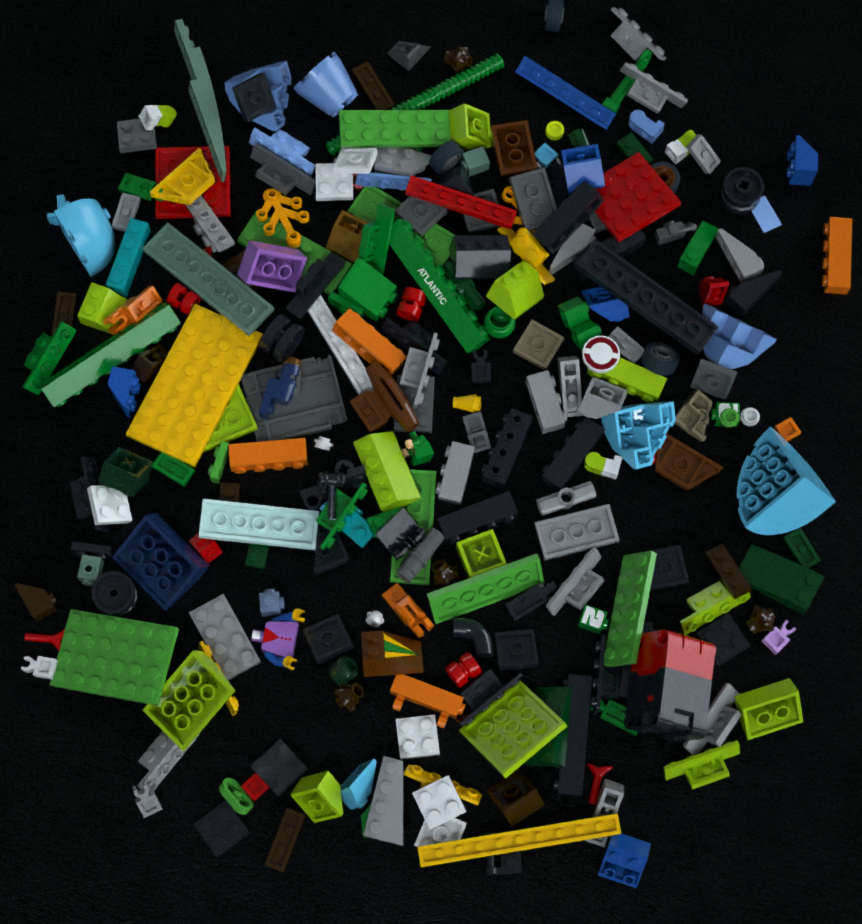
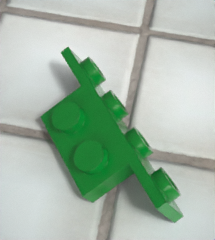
[358,203,395,275]
[23,321,76,395]
[316,483,368,551]

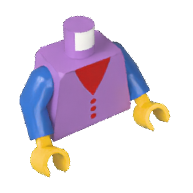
[252,609,305,670]

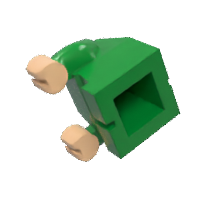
[401,431,434,466]

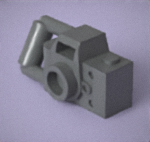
[655,221,697,245]

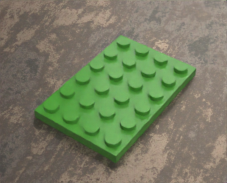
[50,609,179,706]

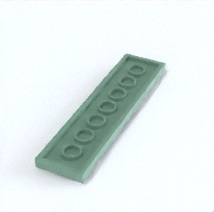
[142,223,275,337]

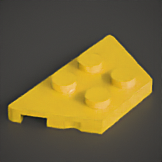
[150,148,215,205]

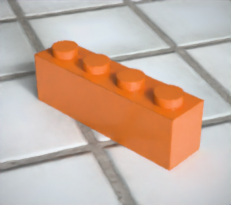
[822,217,852,295]
[331,308,407,376]
[229,438,308,474]

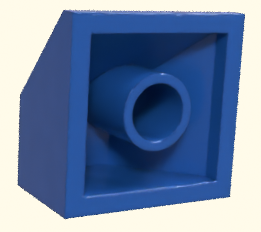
[581,286,629,322]

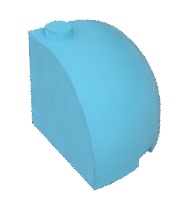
[54,199,116,277]

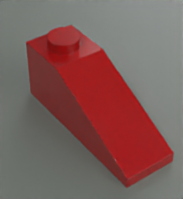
[699,276,729,307]

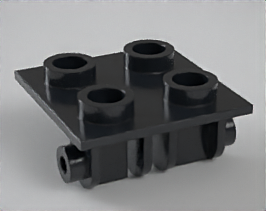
[375,507,426,561]

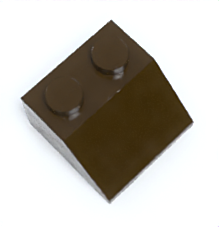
[486,768,545,827]

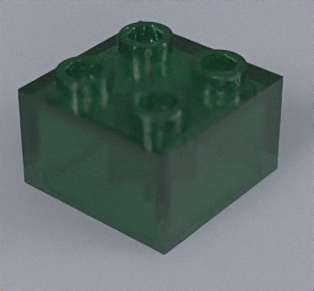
[98,447,153,497]

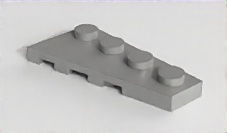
[363,756,403,846]

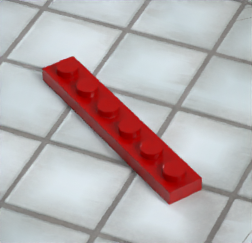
[405,175,517,230]

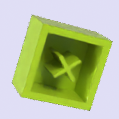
[456,529,507,579]

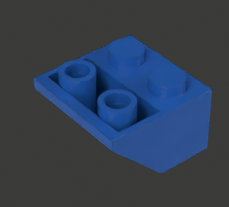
[786,135,818,186]
[561,144,605,194]
[108,366,141,418]
[598,833,651,888]

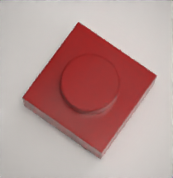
[241,773,269,802]

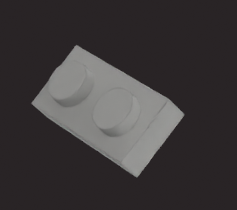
[686,134,721,174]
[112,193,141,232]
[608,326,645,364]

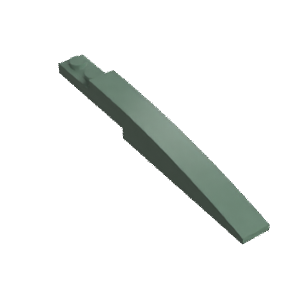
[174,19,226,182]

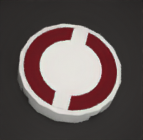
[582,336,620,373]

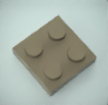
[513,320,565,370]

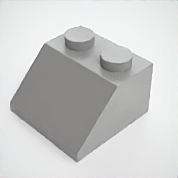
[578,377,628,419]

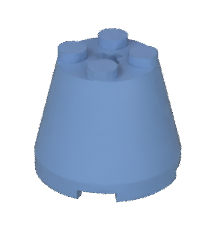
[293,52,358,118]

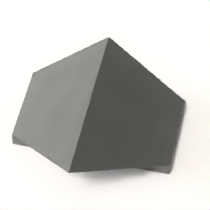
[388,41,432,71]

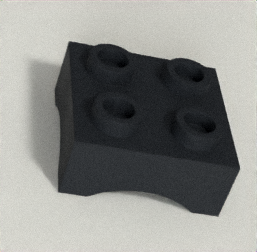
[251,739,308,797]

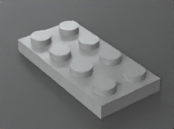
[534,504,620,561]
[189,594,261,680]

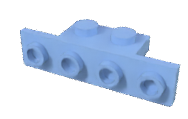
[249,128,316,178]

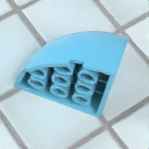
[737,427,836,535]

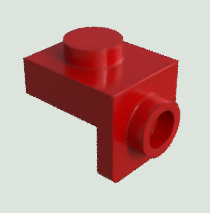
[189,533,222,564]

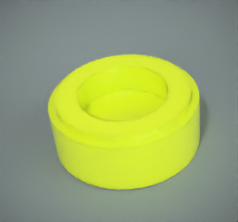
[546,121,564,140]

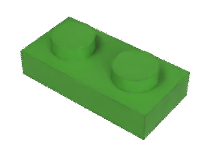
[208,441,229,484]

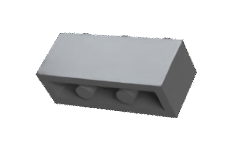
[526,370,567,434]
[436,441,475,505]

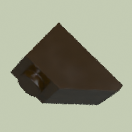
[131,344,169,383]
[15,583,57,622]

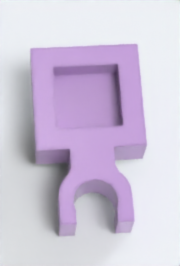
[762,620,796,655]

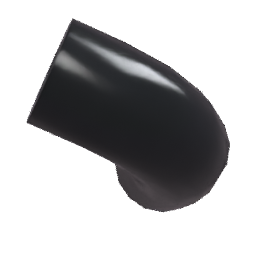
[452,618,494,658]

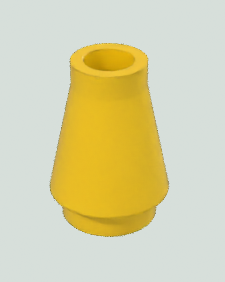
[453,394,481,413]

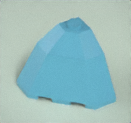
[601,401,676,469]

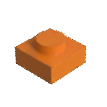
[774,417,801,442]

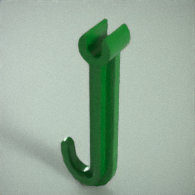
[602,49,652,113]

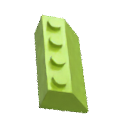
[353,431,421,512]

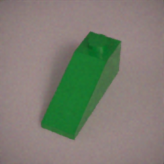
[677,221,719,276]

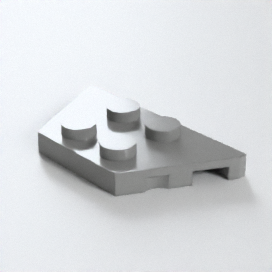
[373,147,432,176]

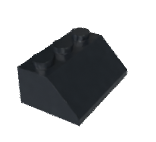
[449,235,511,279]

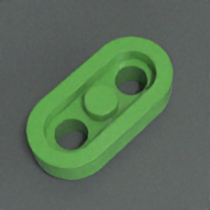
[219,778,253,815]

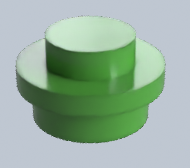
[720,408,739,428]

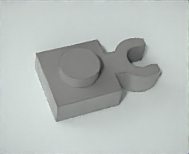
[133,781,162,818]

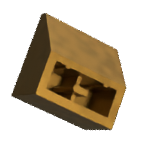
[326,210,368,263]

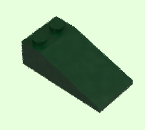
[739,544,824,615]
[523,687,572,767]

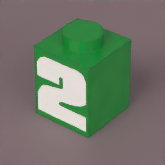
[711,402,740,427]
[578,604,609,634]

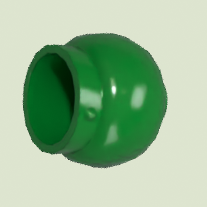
[484,307,516,339]

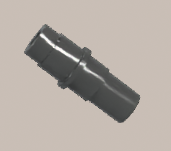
[396,528,445,583]

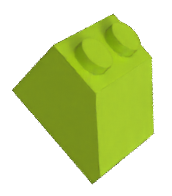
[449,104,492,149]
[77,283,127,334]
[290,771,343,823]

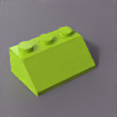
[486,260,544,320]
[734,678,803,740]

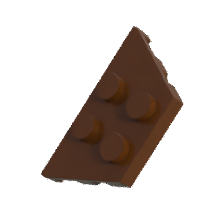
[655,433,723,491]

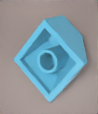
[340,759,377,810]

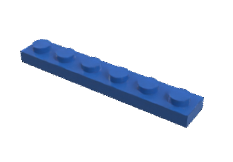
[515,56,616,130]

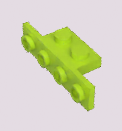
[680,581,751,635]
[664,741,740,790]

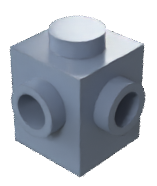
[259,589,285,617]

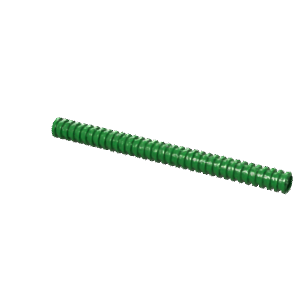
[326,53,504,156]

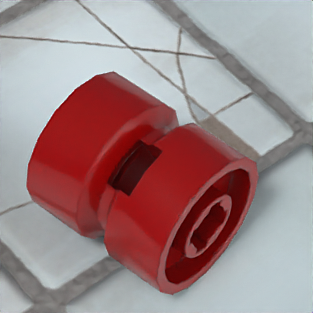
[166,283,202,316]
[396,287,427,322]
[445,652,482,688]

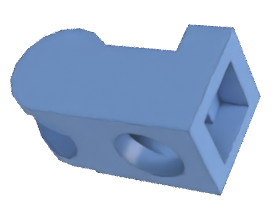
[629,110,665,144]

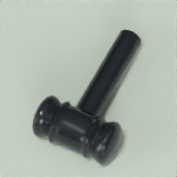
[318,473,346,519]

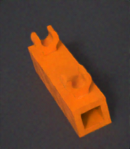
[390,674,466,728]

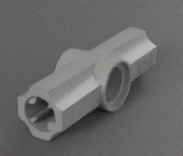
[536,481,596,516]

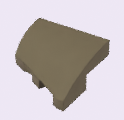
[675,389,712,442]

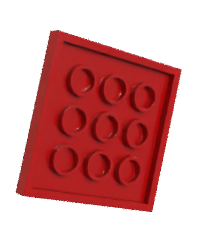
[156,146,231,219]
[594,152,681,243]

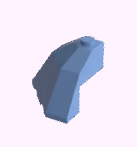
[225,61,291,131]
[703,304,777,369]

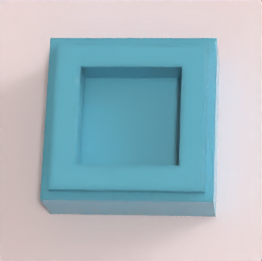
[534,143,558,169]

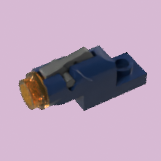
[259,357,302,420]

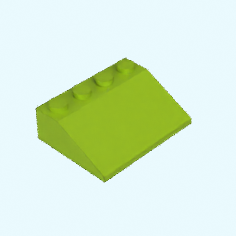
[143,650,235,751]

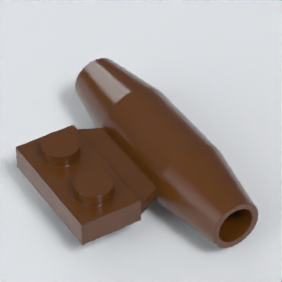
[350,362,419,433]

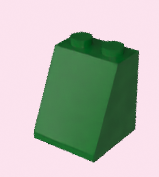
[338,257,398,322]

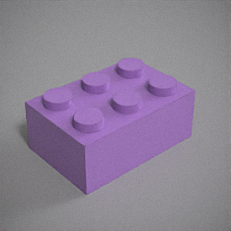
[237,240,307,292]

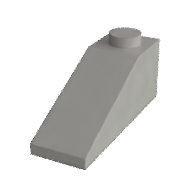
[549,224,596,274]
[715,228,764,283]
[557,356,583,417]
[585,779,624,847]

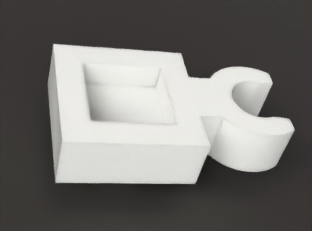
[21,656,58,680]

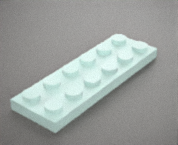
[199,499,319,550]

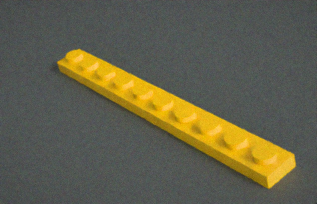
[418,814,621,867]

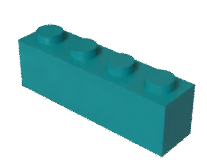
[106,218,151,298]

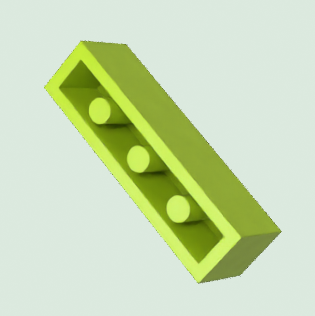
[587,358,667,403]

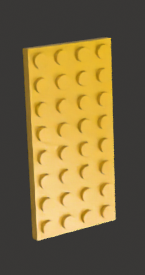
[126,304,263,467]

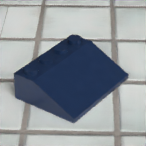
[112,513,210,611]

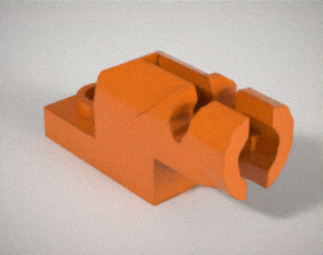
[103,285,163,335]
[382,583,434,638]

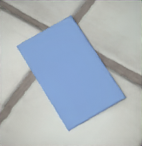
[752,196,782,233]

